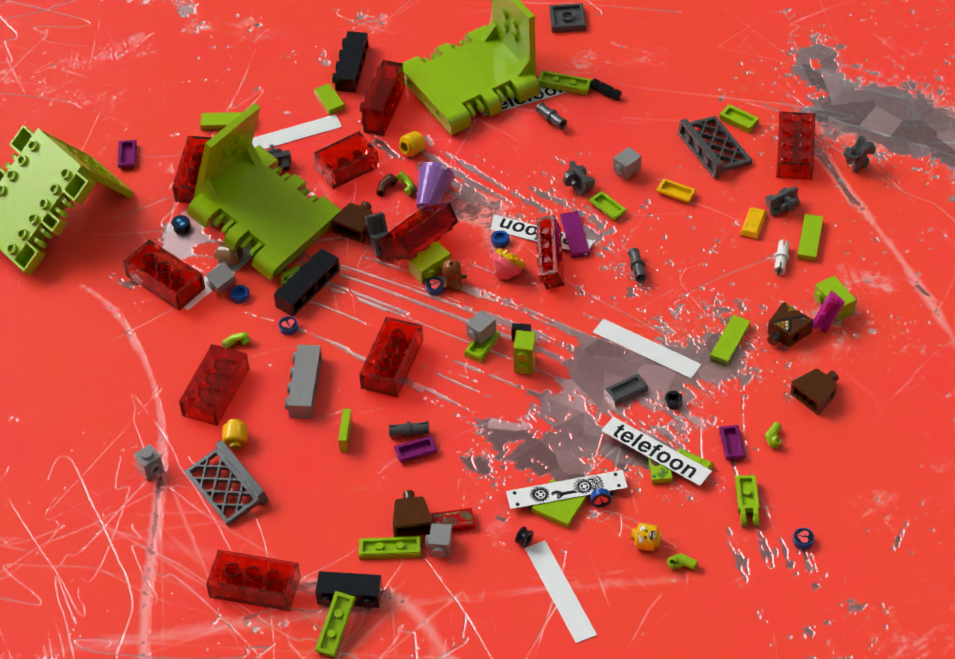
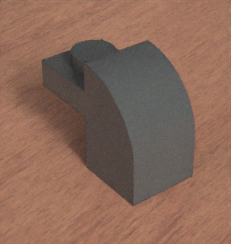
[365,212,395,256]

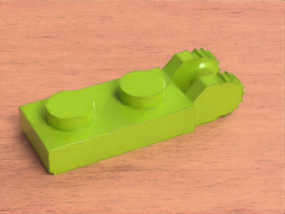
[735,475,759,526]

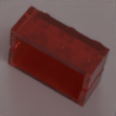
[313,131,379,189]

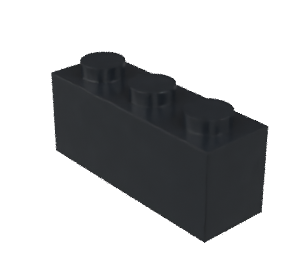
[315,571,382,608]

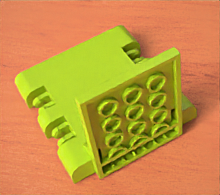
[396,0,540,135]
[187,103,341,281]
[0,125,134,275]

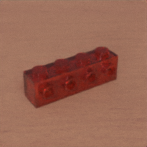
[535,215,564,290]

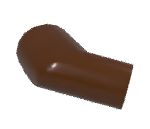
[376,174,398,197]

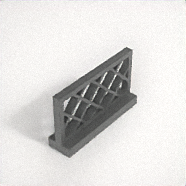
[677,116,752,178]
[184,439,269,526]

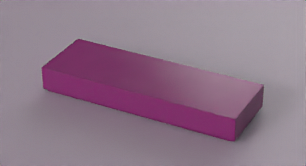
[560,211,590,258]

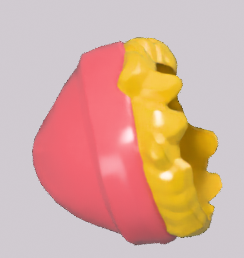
[491,248,526,279]

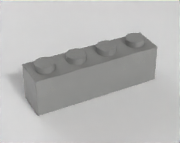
[285,344,322,418]

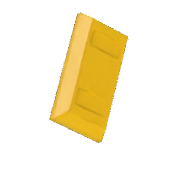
[656,178,697,204]
[740,207,767,239]

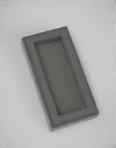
[605,374,648,406]

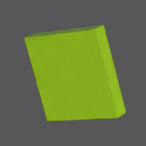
[532,479,587,528]

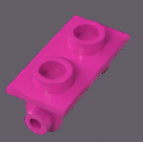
[812,291,845,333]

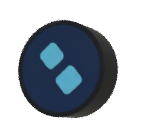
[171,215,190,233]

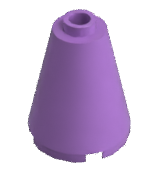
[416,162,455,214]

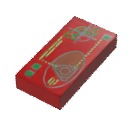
[431,508,475,532]

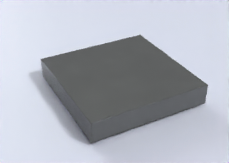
[549,3,586,33]

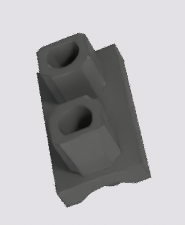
[843,136,876,173]
[267,144,291,171]
[563,161,595,196]
[765,186,800,216]

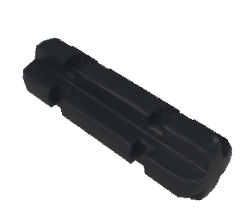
[590,78,622,100]

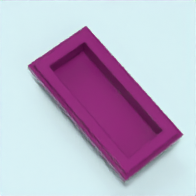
[118,140,137,169]
[719,425,746,461]
[394,436,438,463]

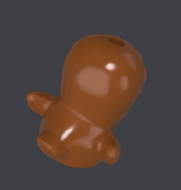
[442,260,468,291]

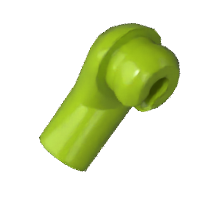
[395,171,416,196]
[280,264,300,286]
[221,332,251,349]
[765,422,782,448]
[667,553,699,570]

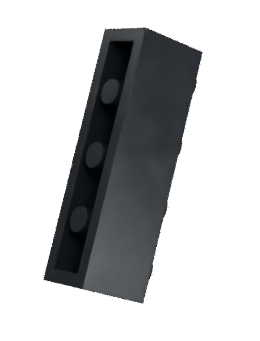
[332,31,369,93]
[274,249,340,317]

